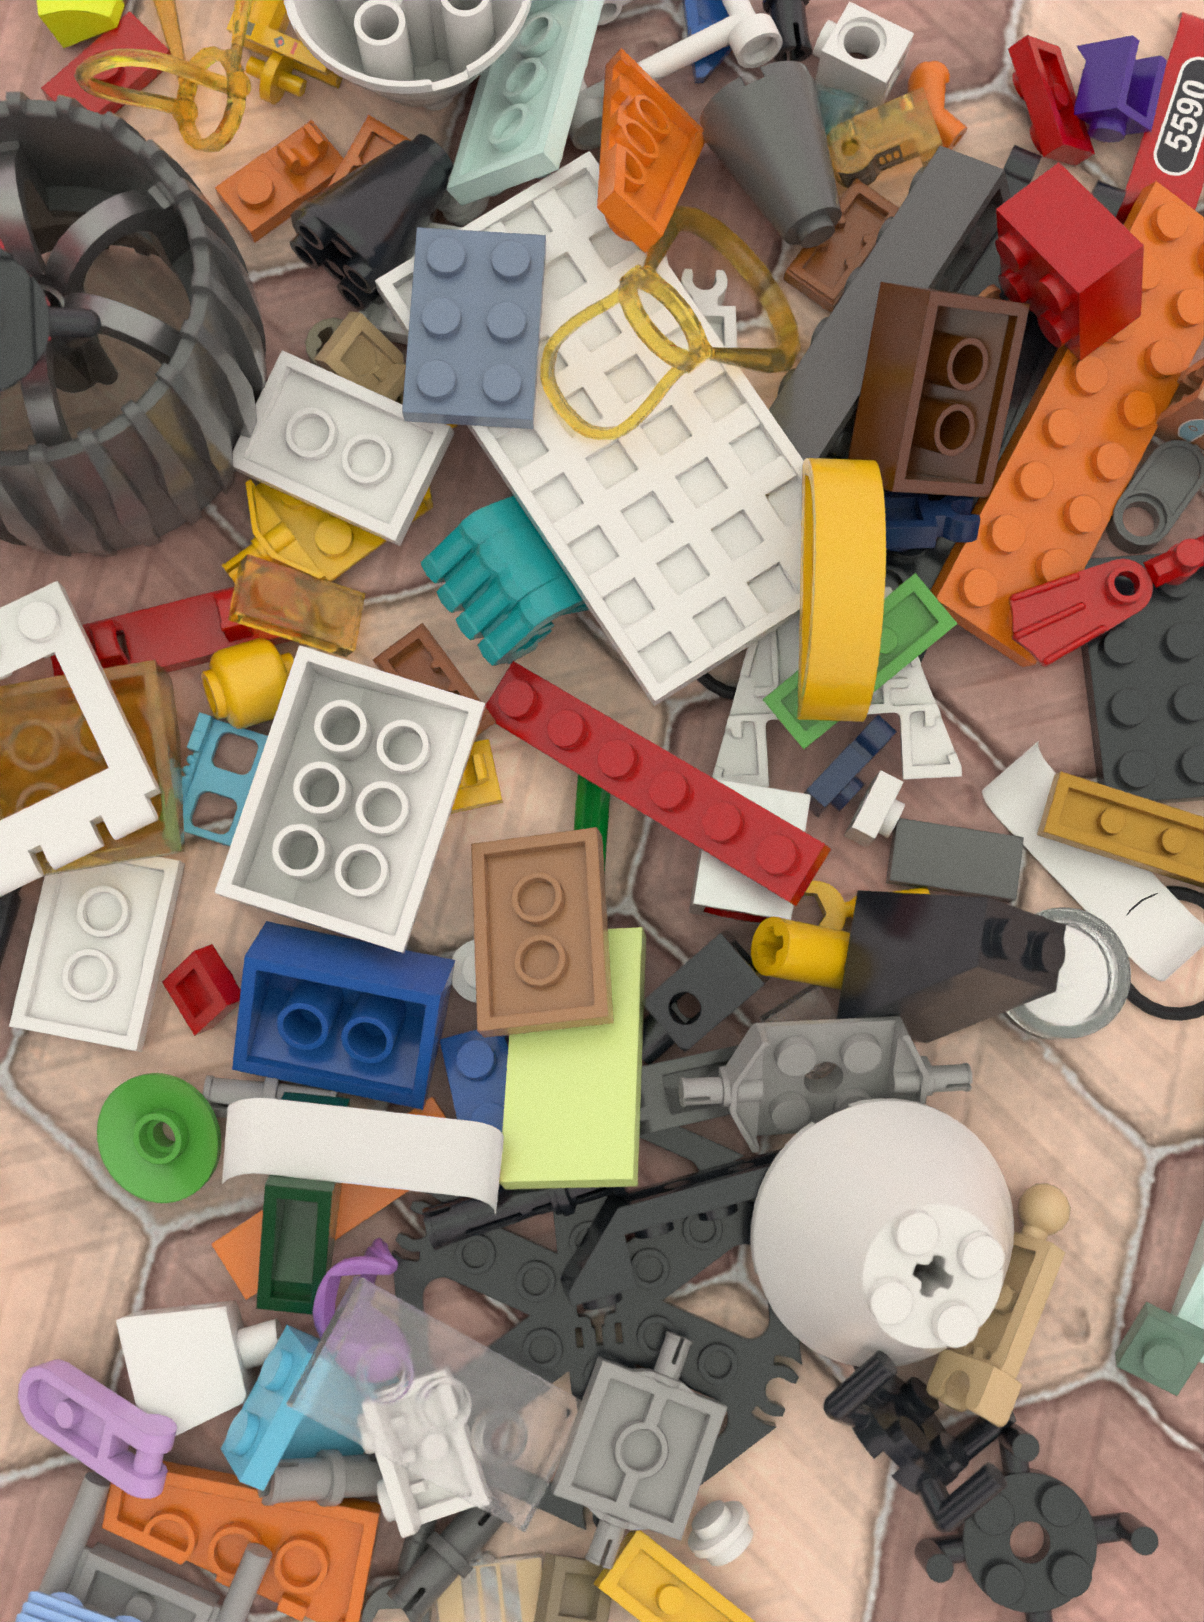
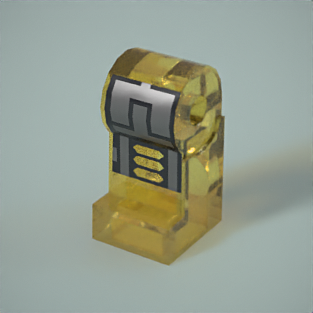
[827,87,943,188]

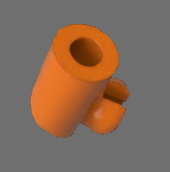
[907,61,968,150]

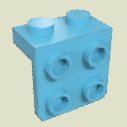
[220,1325,398,1491]

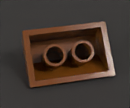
[848,282,1030,498]

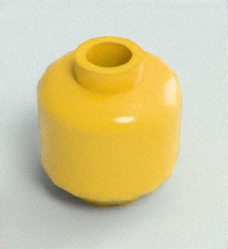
[201,638,294,729]

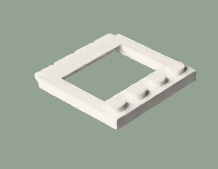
[0,581,162,897]

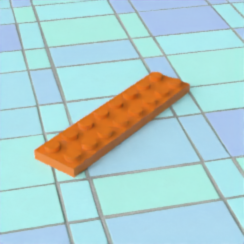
[930,181,1204,667]

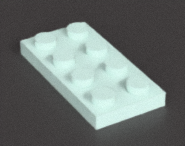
[446,0,604,206]

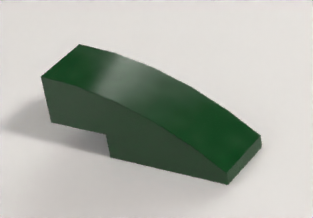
[256,1092,350,1315]

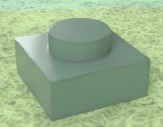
[1115,1302,1204,1396]

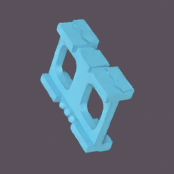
[160,712,268,847]

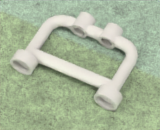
[568,0,783,150]

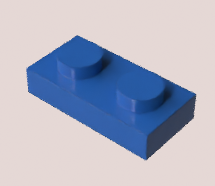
[440,1029,509,1132]

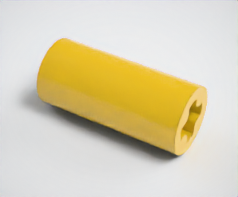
[751,916,851,990]

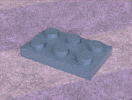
[402,227,546,429]

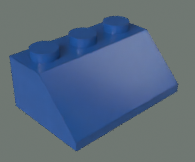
[232,921,455,1110]

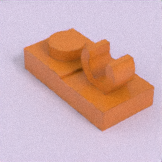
[215,120,344,243]

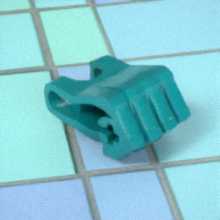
[420,495,589,666]

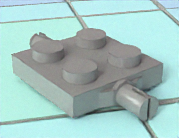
[550,1331,728,1569]

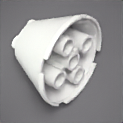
[284,0,532,111]
[750,1098,1014,1367]

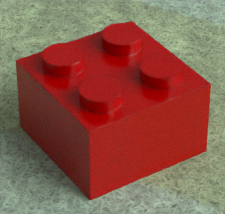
[995,162,1144,361]

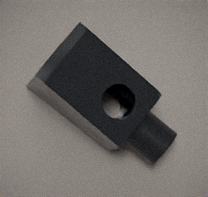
[642,930,770,1065]

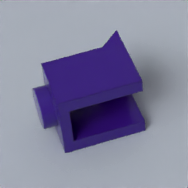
[1074,35,1167,143]

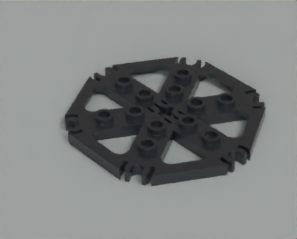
[392,1126,802,1530]

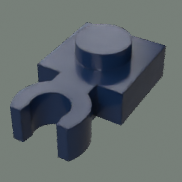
[883,491,981,552]
[804,714,897,817]

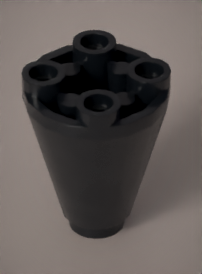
[290,134,453,312]

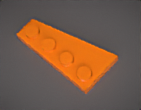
[102,1461,382,1622]

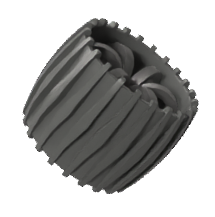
[0,92,267,557]

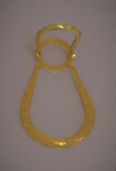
[74,0,252,153]
[540,205,801,440]

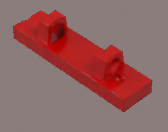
[50,572,307,699]

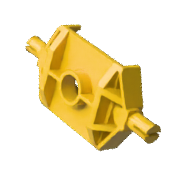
[221,424,458,587]

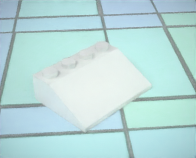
[214,645,486,953]

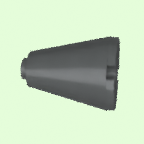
[700,61,842,248]

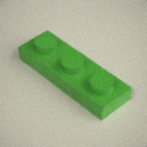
[762,573,957,749]

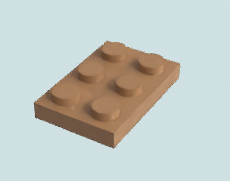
[471,827,614,1038]

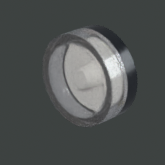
[1003,907,1131,1040]

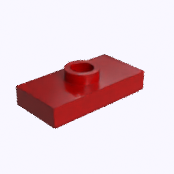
[41,11,174,116]

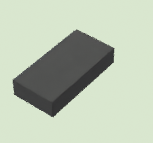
[886,818,1024,902]

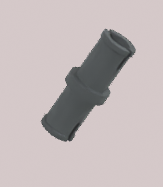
[386,1494,511,1622]

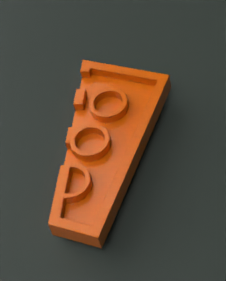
[597,48,705,253]

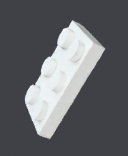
[232,350,455,546]
[9,846,185,1052]

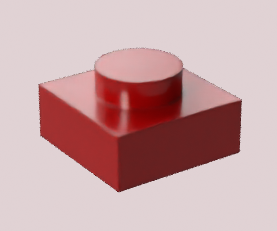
[162,944,241,1036]

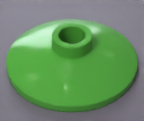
[97,1073,221,1203]

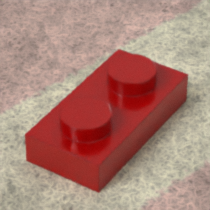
[1008,35,1095,166]

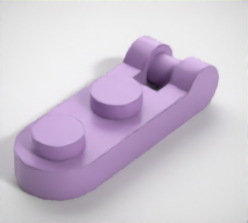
[18,1359,177,1498]

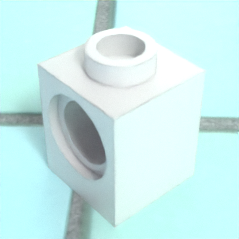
[813,1,914,114]

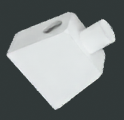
[116,1301,283,1436]

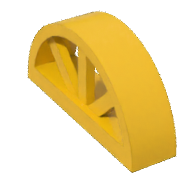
[798,458,886,722]

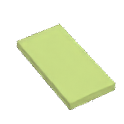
[499,927,646,1189]

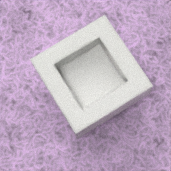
[844,770,905,847]

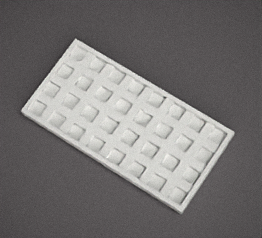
[375,151,804,706]

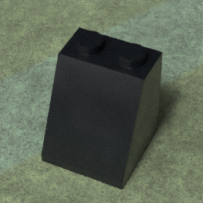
[836,890,1066,1043]

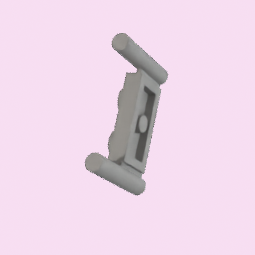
[38,1472,272,1622]

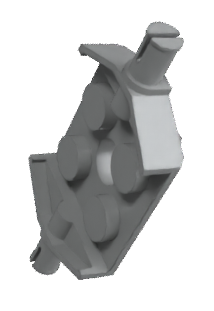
[679,1016,973,1153]

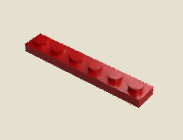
[486,661,831,906]

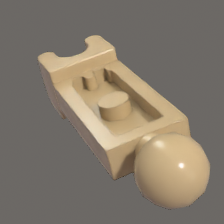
[927,1183,1071,1428]

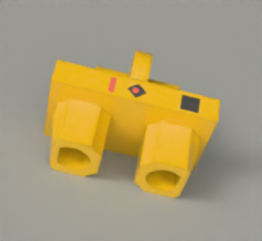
[226,0,343,105]

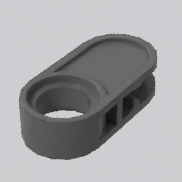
[1106,440,1204,554]

